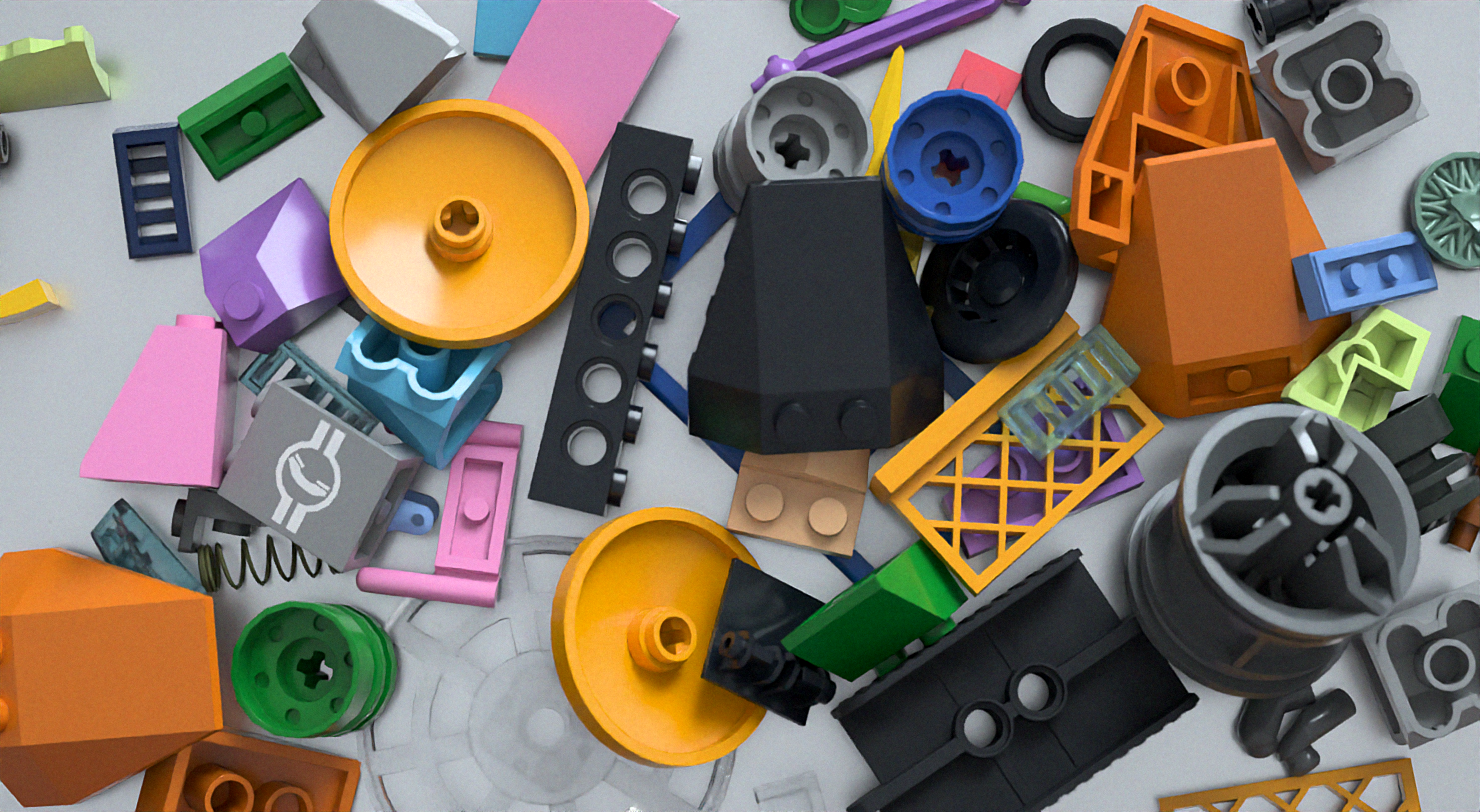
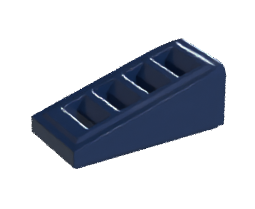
[112,122,194,259]

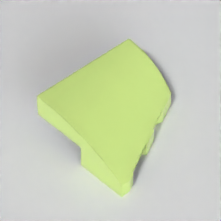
[0,25,111,113]
[1280,305,1431,433]

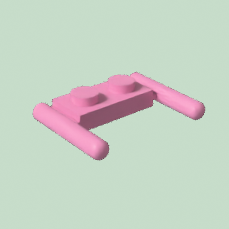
[356,420,524,609]

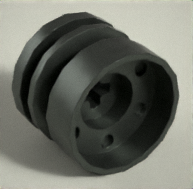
[1361,392,1480,536]

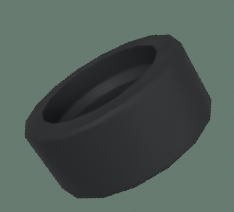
[1021,18,1126,143]

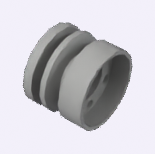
[712,70,874,213]

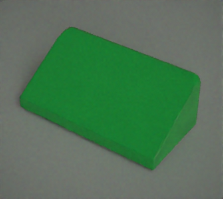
[177,52,323,181]

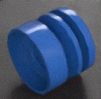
[879,89,1024,245]

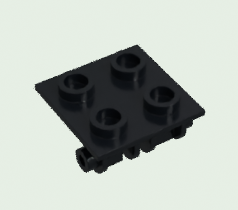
[700,558,836,726]

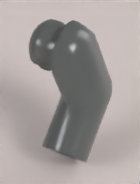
[1237,685,1316,759]

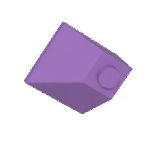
[199,177,351,355]

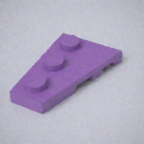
[941,369,1145,560]

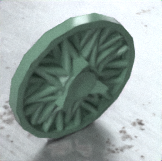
[1410,152,1480,269]

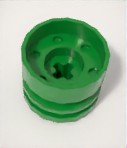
[230,601,397,739]

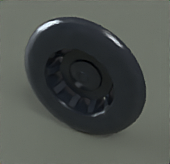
[919,198,1079,364]

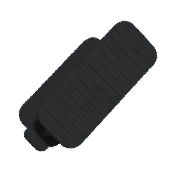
[830,548,1200,812]

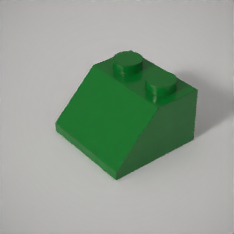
[781,538,968,682]

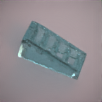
[996,324,1141,462]
[238,339,380,436]
[90,498,207,595]

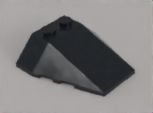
[687,175,944,455]

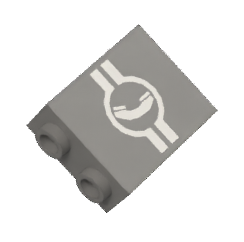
[217,378,424,573]

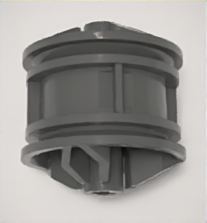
[1124,404,1421,699]

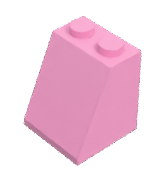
[79,314,240,489]

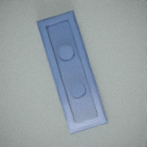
[1292,230,1439,322]

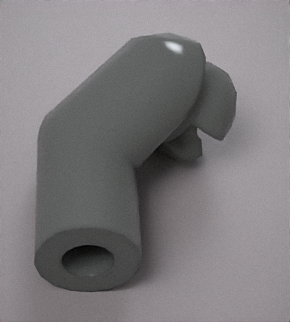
[1277,688,1356,777]

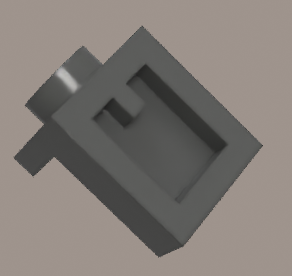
[171,488,268,554]

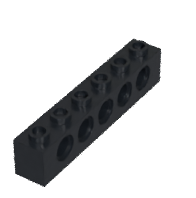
[527,121,703,518]

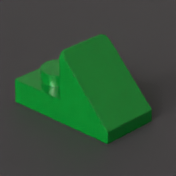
[1431,315,1480,456]

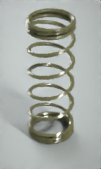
[198,534,344,594]

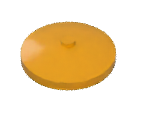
[329,99,589,349]
[550,507,768,769]

